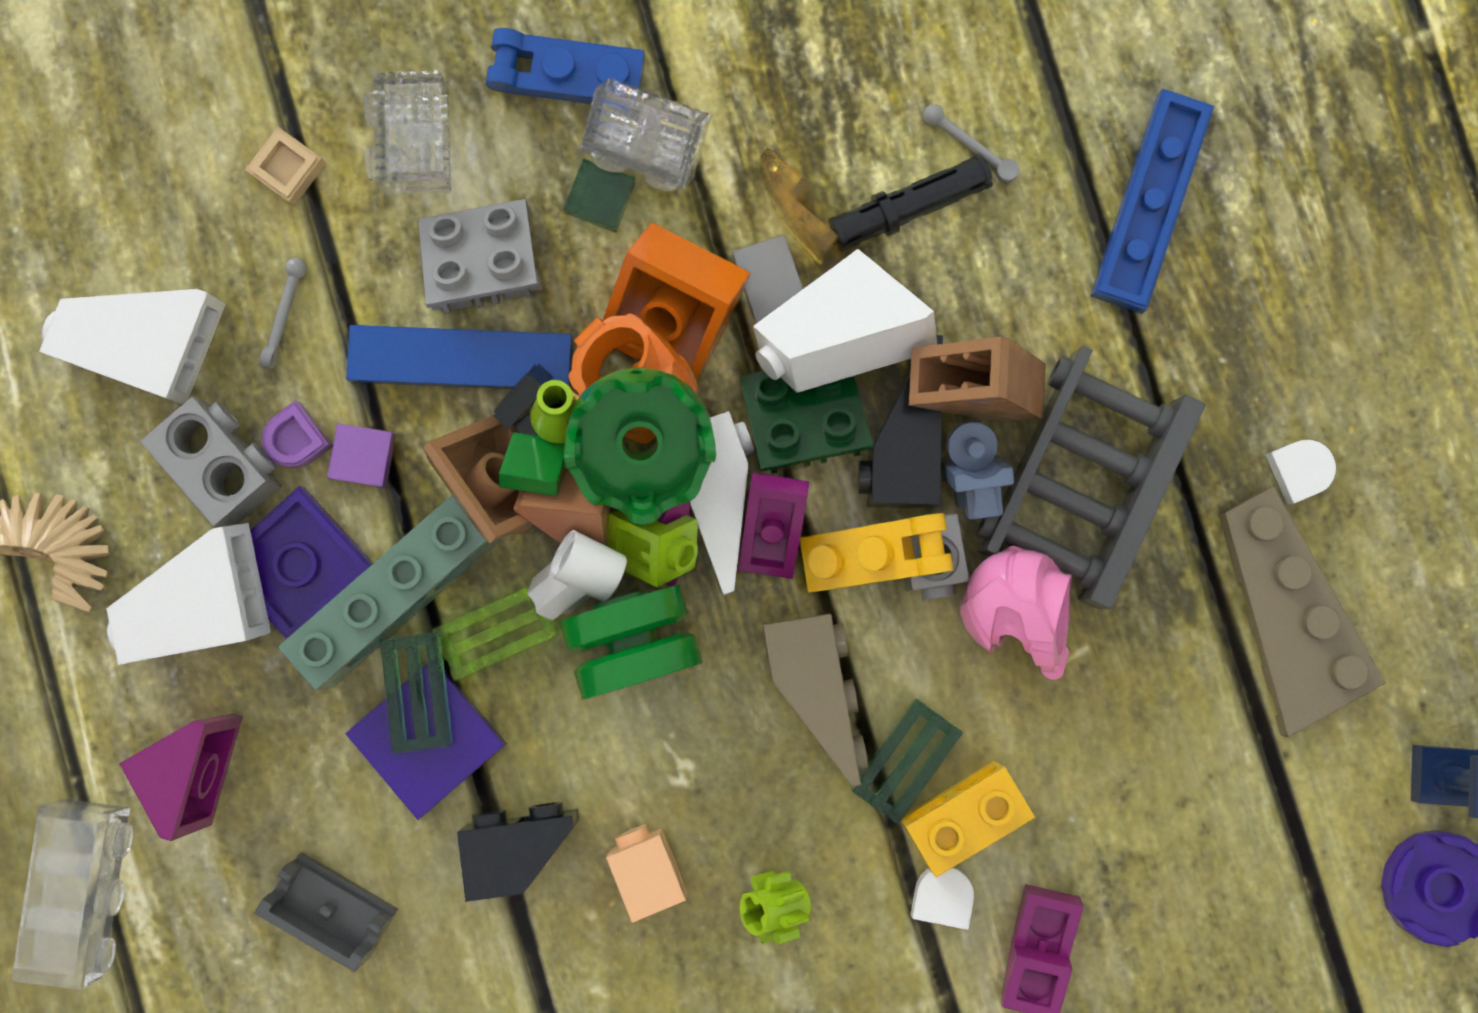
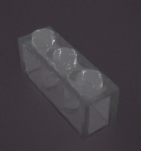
[11,799,133,990]

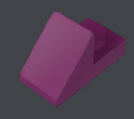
[738,473,809,579]

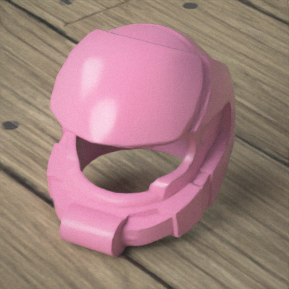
[960,546,1072,680]

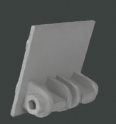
[418,199,542,314]

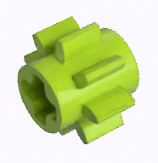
[740,870,811,945]

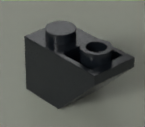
[457,802,579,902]

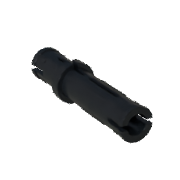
[828,154,993,252]

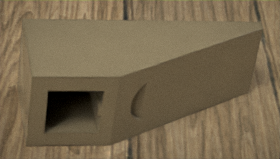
[762,614,868,786]

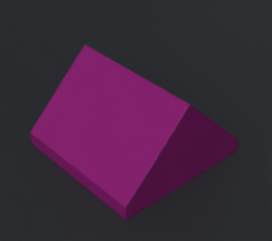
[119,713,243,841]

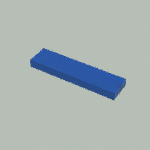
[1090,88,1214,314]
[346,325,573,389]

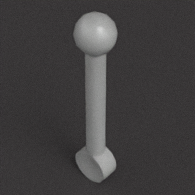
[923,104,1019,183]
[259,257,307,369]

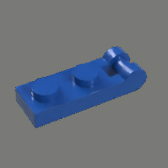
[485,28,645,110]

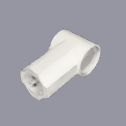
[527,530,627,620]

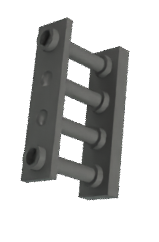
[976,346,1206,609]

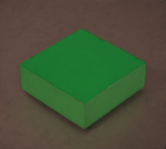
[499,432,566,497]

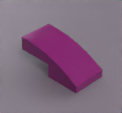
[1001,884,1084,1013]

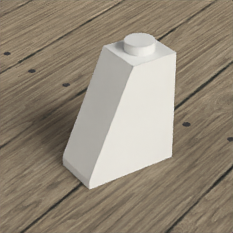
[753,249,937,393]
[39,289,226,404]
[106,523,271,665]

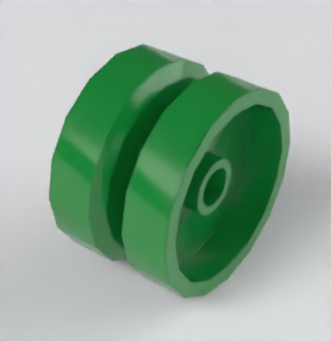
[559,585,703,700]

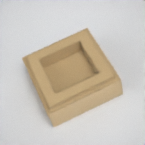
[245,127,327,206]

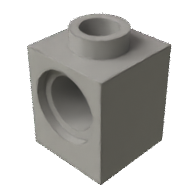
[904,514,969,600]

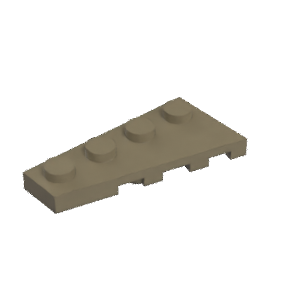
[1218,486,1386,737]

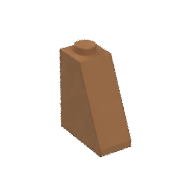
[909,336,1046,423]

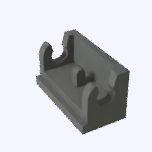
[254,853,398,972]

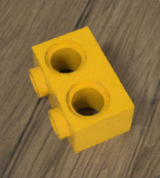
[899,761,1036,878]

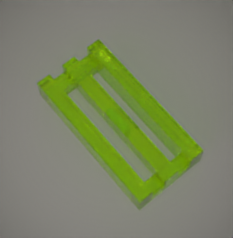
[432,586,559,681]

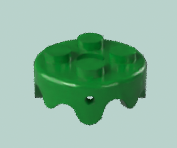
[564,367,716,525]

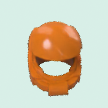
[568,313,698,445]

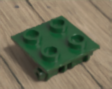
[739,371,874,474]

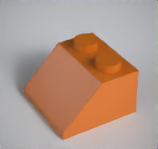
[603,222,751,382]

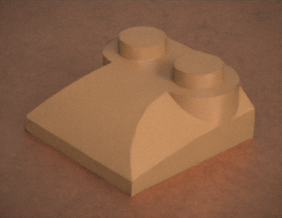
[423,416,535,543]

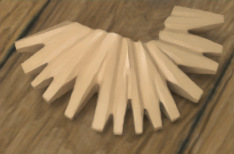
[0,493,110,613]

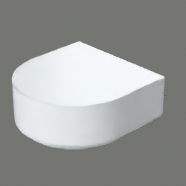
[1265,440,1336,505]
[910,867,974,930]

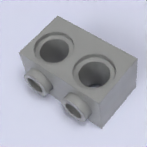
[140,396,282,527]

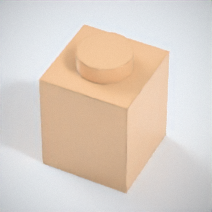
[606,825,688,923]

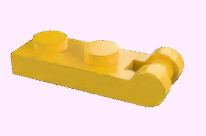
[800,513,954,593]

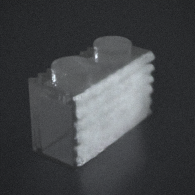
[363,70,452,196]
[580,78,712,191]

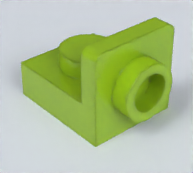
[608,509,698,588]

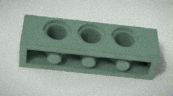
[278,495,501,691]

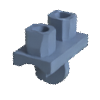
[941,420,1014,519]

